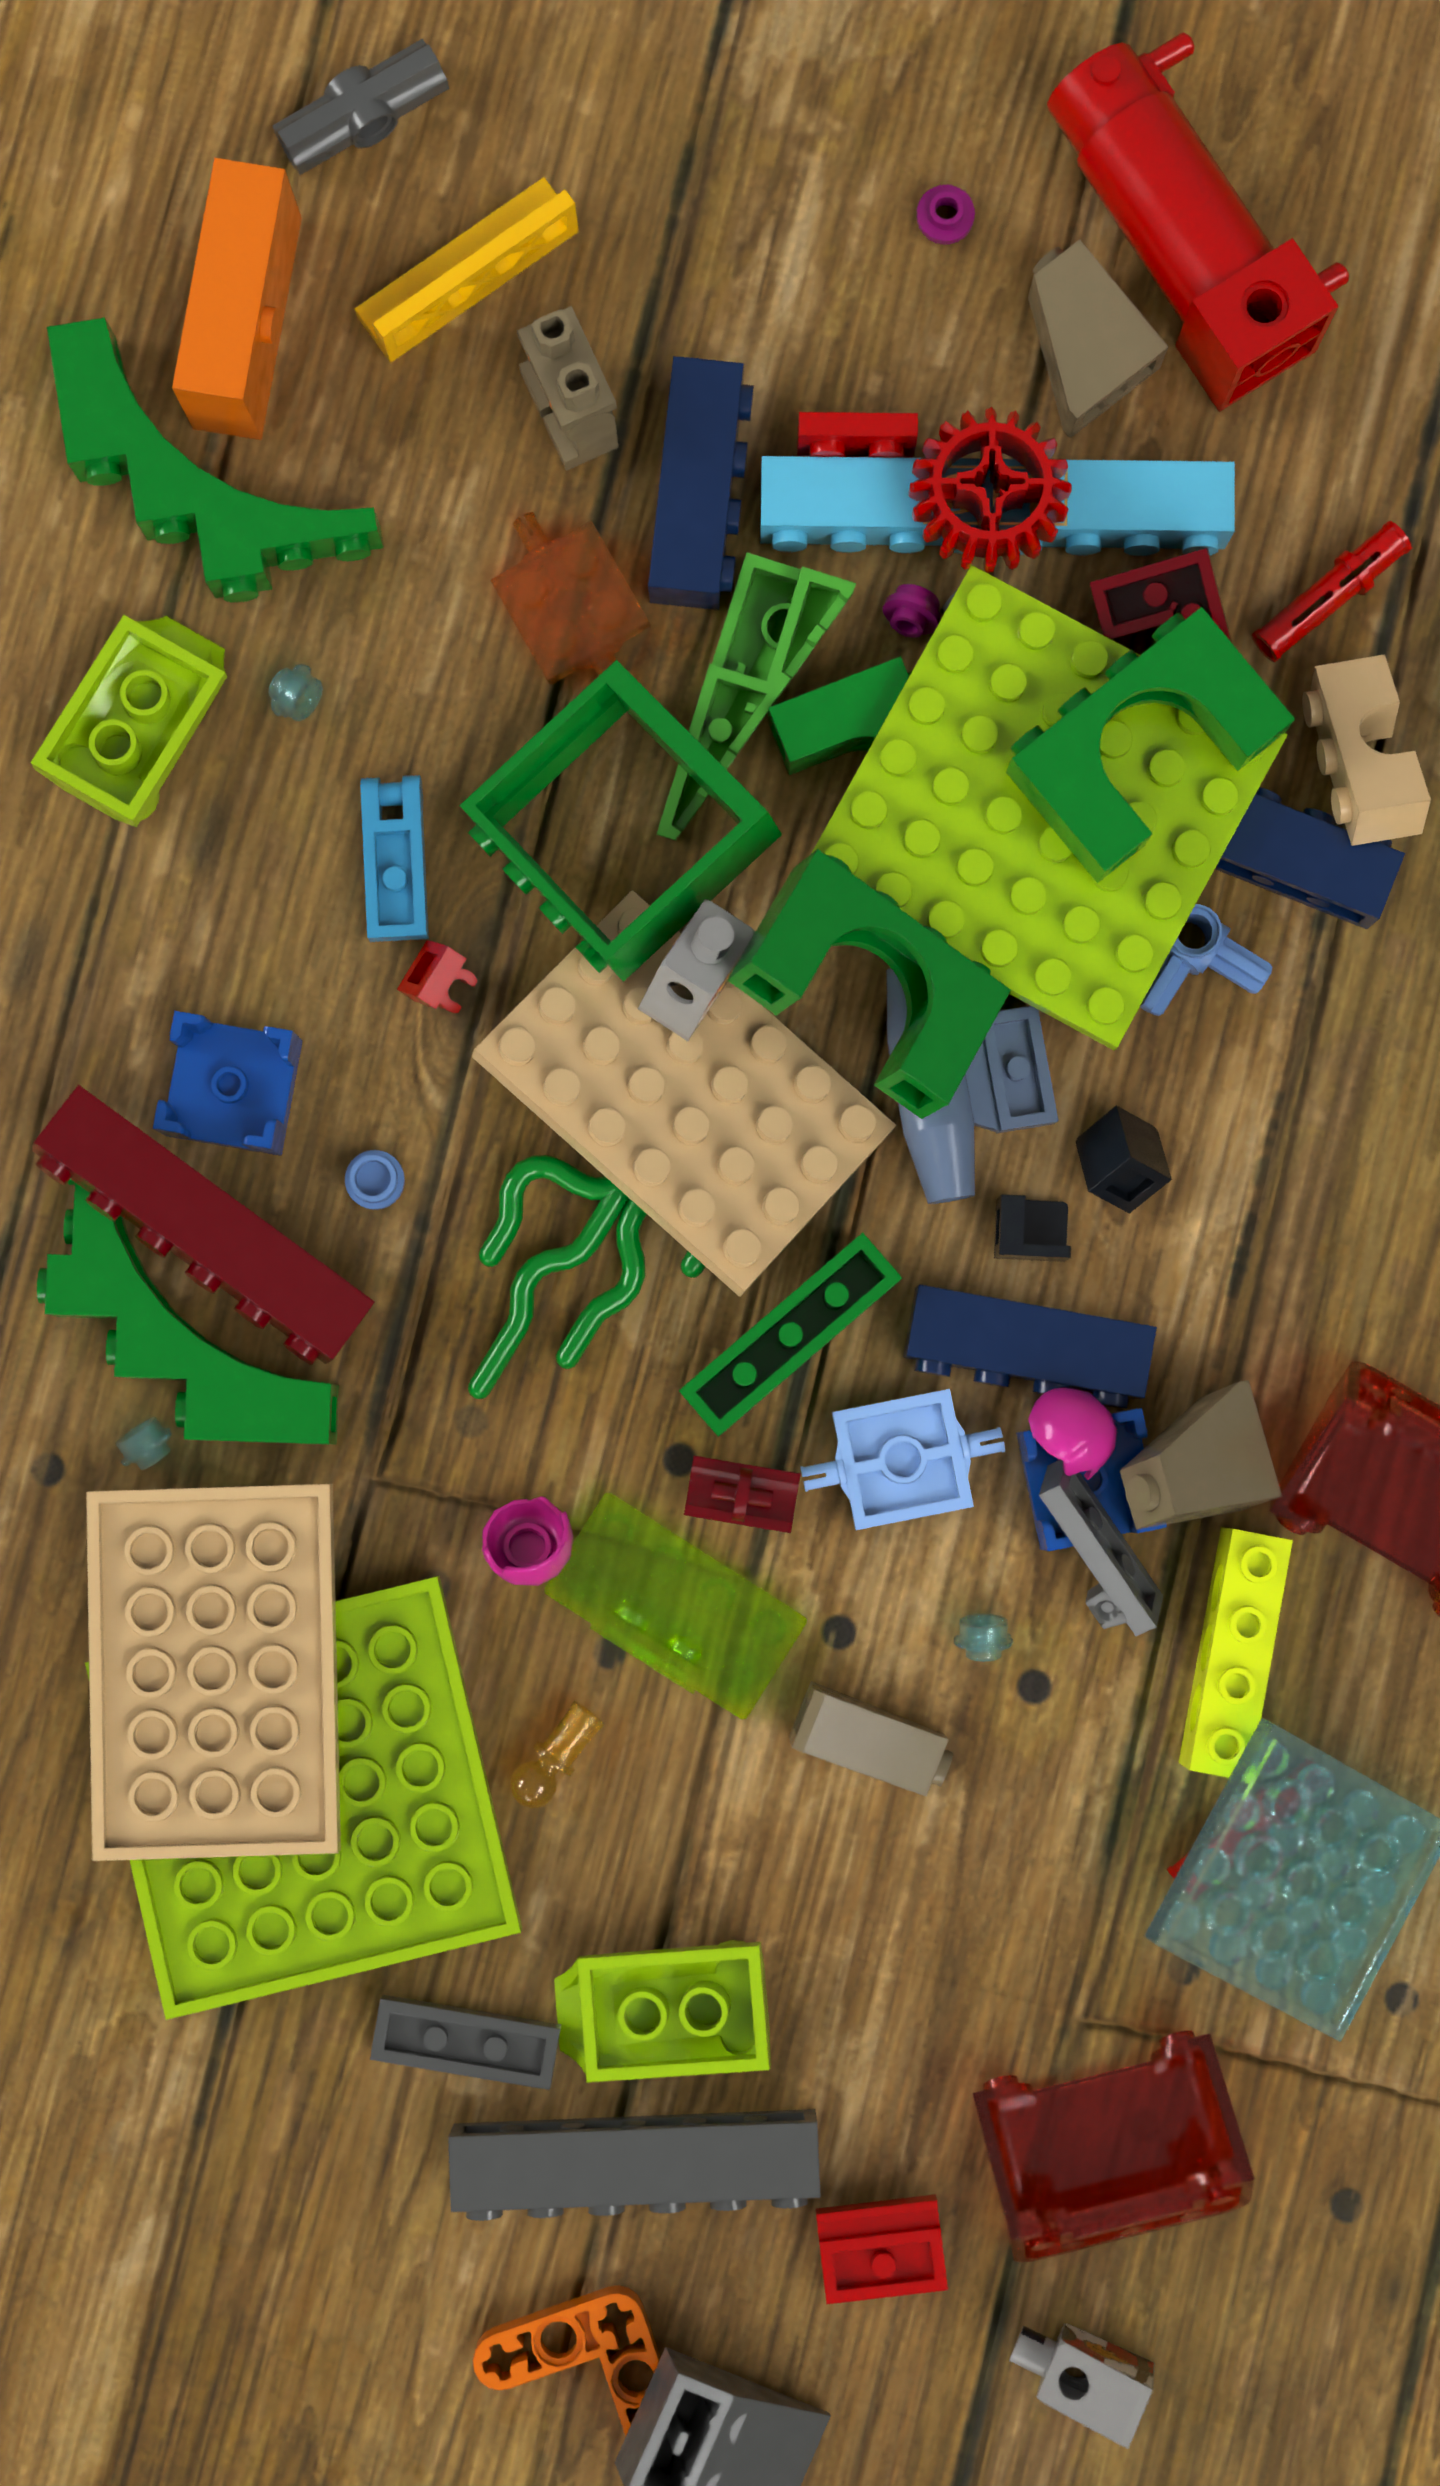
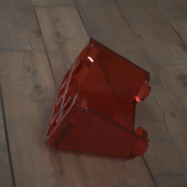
[1269,1361,1440,1617]
[972,2031,1255,2263]

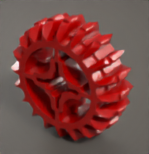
[909,406,1072,574]

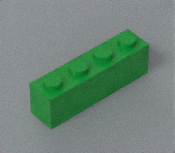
[679,1232,902,1437]

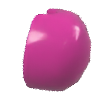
[1028,1388,1117,1480]
[482,1496,573,1586]

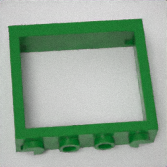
[459,659,782,982]

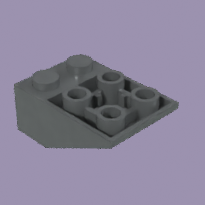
[615,2347,831,2486]

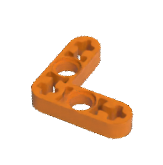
[473,2285,661,2436]

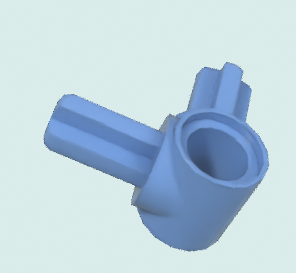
[1140,904,1273,1016]

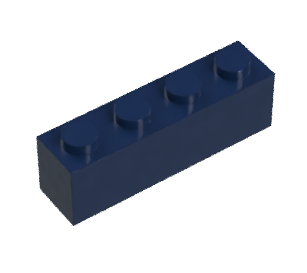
[648,356,754,610]
[1215,787,1405,929]
[903,1284,1157,1409]

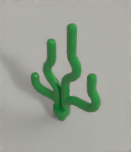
[468,1155,706,1399]

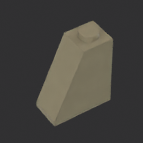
[1028,239,1168,438]
[1120,1380,1282,1530]
[789,1681,953,1797]

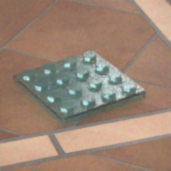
[1144,1718,1440,2042]

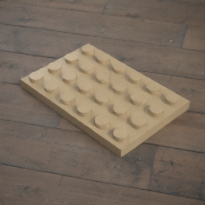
[472,890,896,1297]
[86,1484,341,1861]

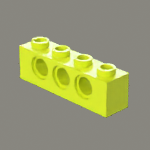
[1179,1527,1293,1782]

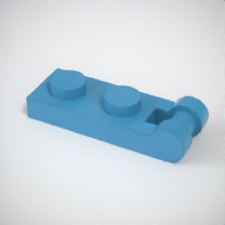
[361,775,429,942]

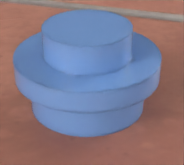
[345,1150,405,1210]

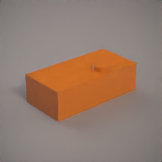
[172,157,302,440]

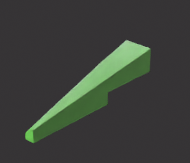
[657,552,856,841]

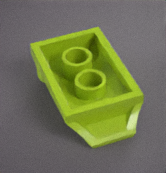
[30,615,227,828]
[554,1940,771,2083]

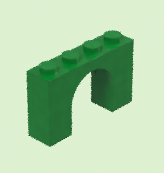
[1006,607,1295,883]
[767,656,912,776]
[727,849,1011,1119]

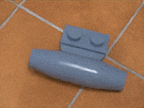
[886,968,1058,1204]

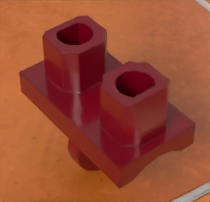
[684,1456,801,1533]

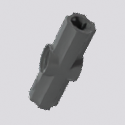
[272,39,449,175]

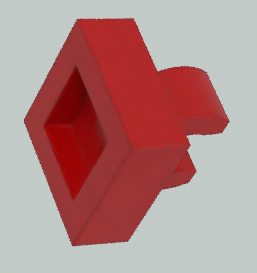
[397,940,478,1013]

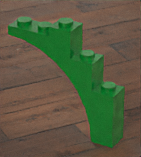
[47,317,384,603]
[37,1179,339,1445]

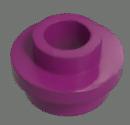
[916,185,975,245]
[883,584,941,638]

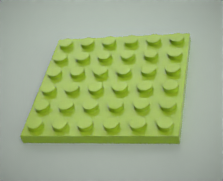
[811,564,1288,1051]
[85,1576,522,2020]

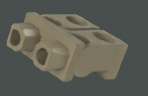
[517,306,619,471]

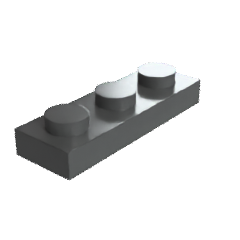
[370,1995,561,2090]

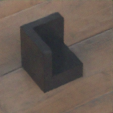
[1076,1105,1172,1214]
[994,1195,1071,1262]

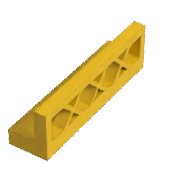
[354,177,579,363]

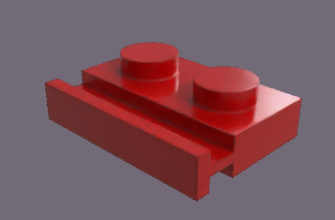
[797,412,918,458]
[815,2194,948,2305]

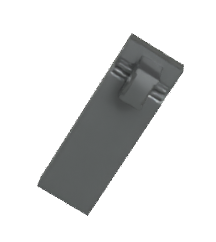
[1039,1460,1163,1636]

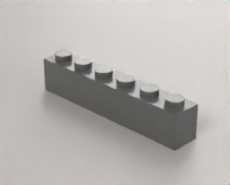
[448,2109,820,2221]

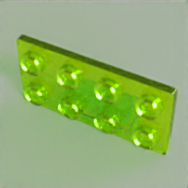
[544,1493,807,1719]

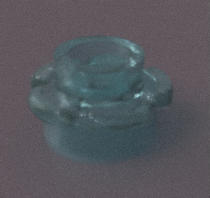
[269,664,323,721]
[115,1417,172,1470]
[954,1614,1013,1661]

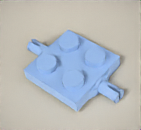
[800,1389,1005,1530]

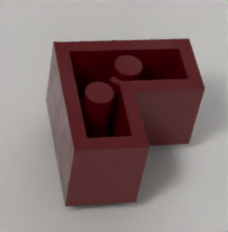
[1090,548,1233,644]

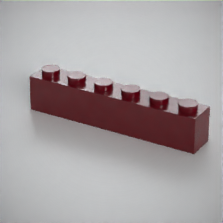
[32,1084,375,1365]

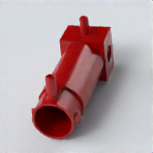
[1047,32,1349,412]

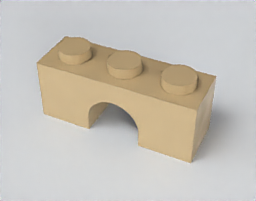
[1302,654,1431,846]

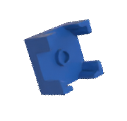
[153,1011,303,1156]
[1016,1408,1167,1551]

